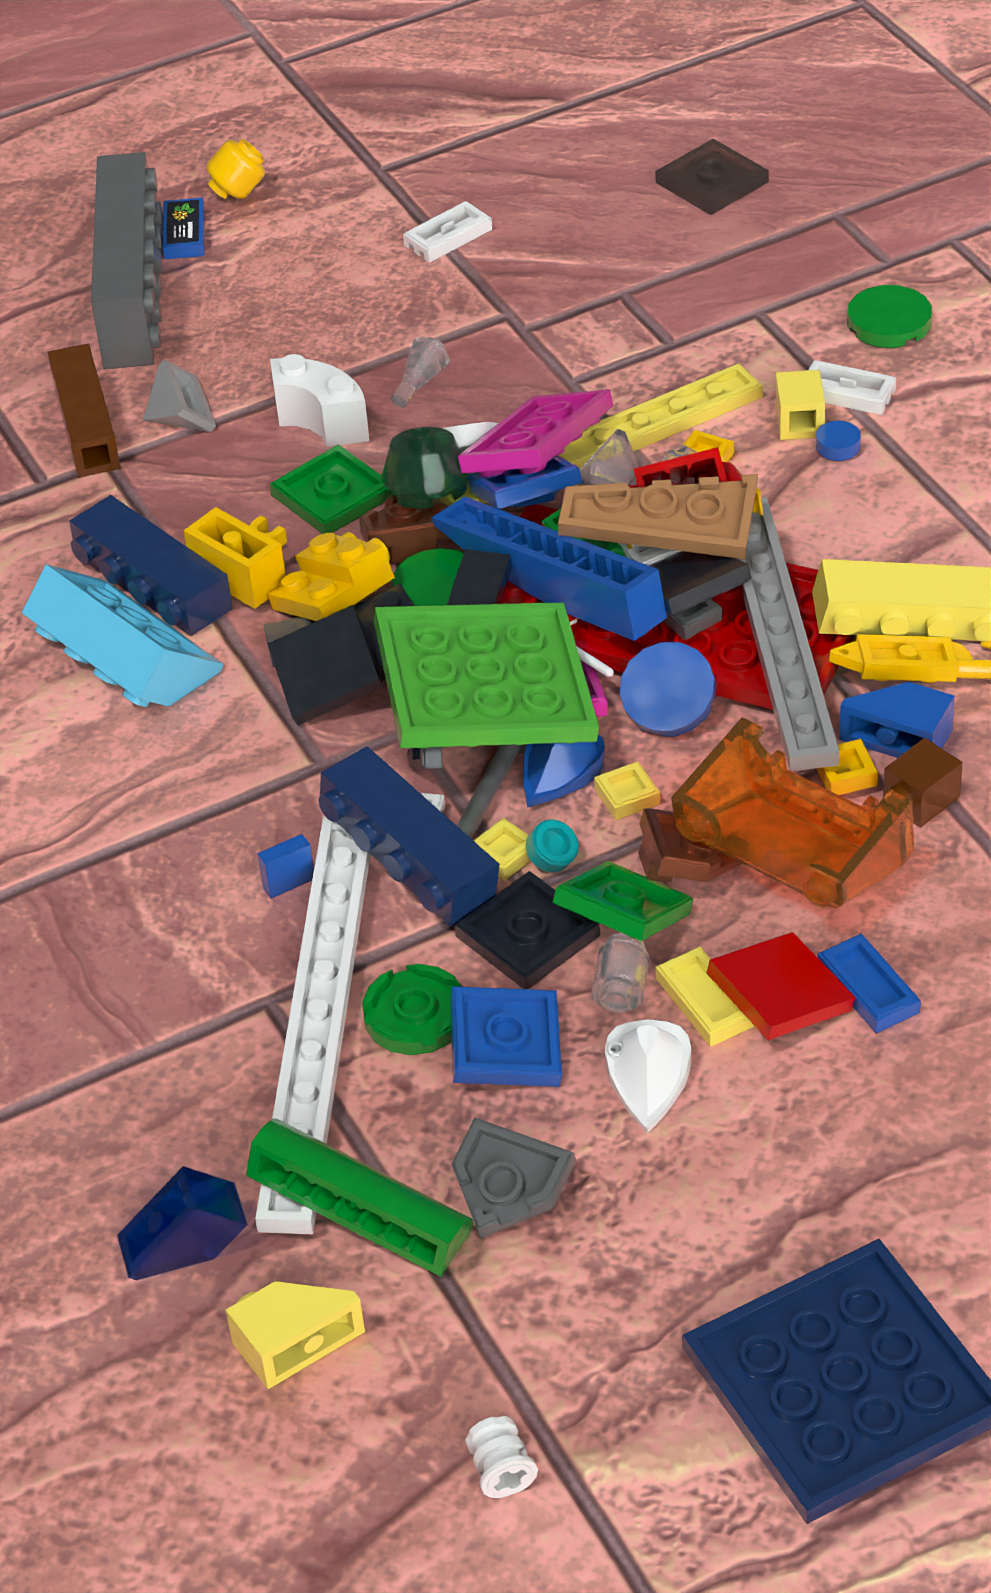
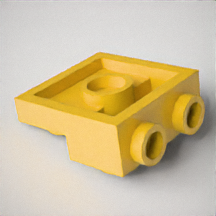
[267,532,395,621]

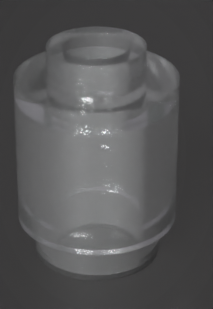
[591,933,650,1013]

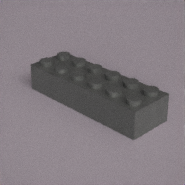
[91,152,163,369]

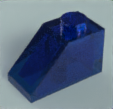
[117,1166,248,1281]

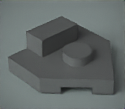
[451,1117,577,1238]

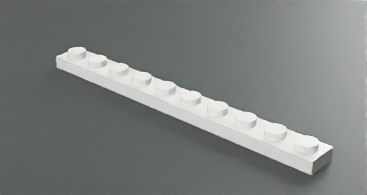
[255,816,371,1234]

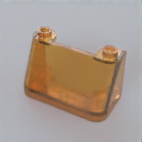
[671,717,914,908]

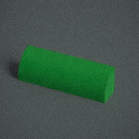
[246,1118,473,1277]

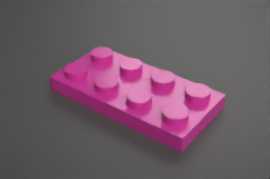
[458,389,614,477]

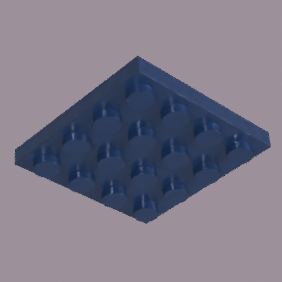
[682,1238,991,1524]

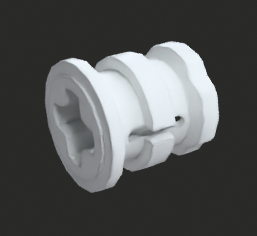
[465,1416,538,1498]

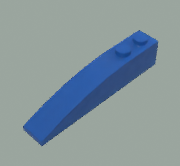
[432,496,667,641]

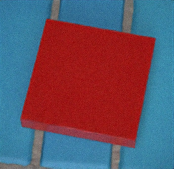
[706,932,855,1040]

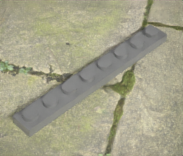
[736,497,839,772]

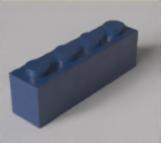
[69,495,233,636]
[319,746,500,926]

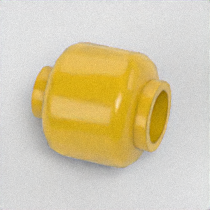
[206,138,265,199]

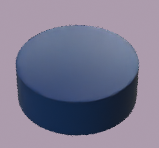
[816,421,861,461]

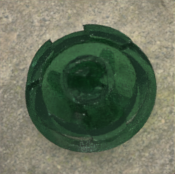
[381,427,470,509]

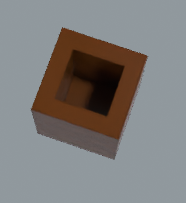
[883,738,963,828]

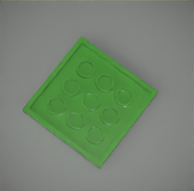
[374,602,599,748]

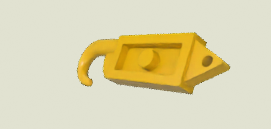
[828,634,991,683]

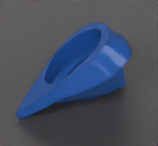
[523,734,605,808]

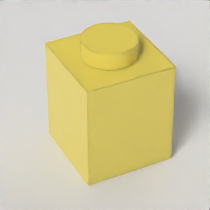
[776,370,825,440]

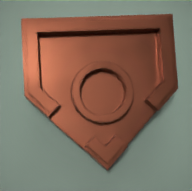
[359,494,449,564]
[638,808,749,883]

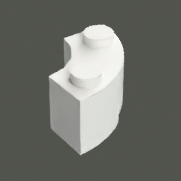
[270,354,370,447]

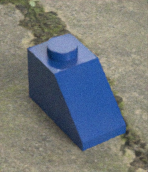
[839,682,955,758]

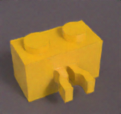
[183,507,287,609]

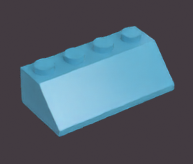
[22,564,224,707]

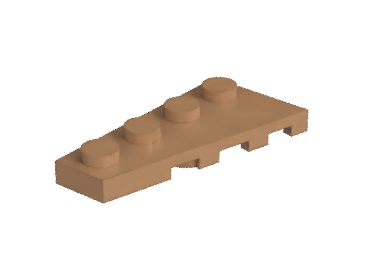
[558,474,758,559]

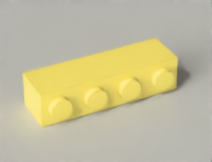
[812,559,991,641]

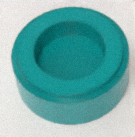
[526,819,579,873]

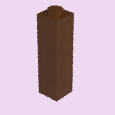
[47,343,121,478]

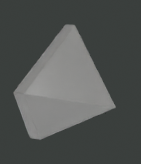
[143,359,216,432]

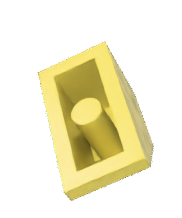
[226,1281,365,1389]

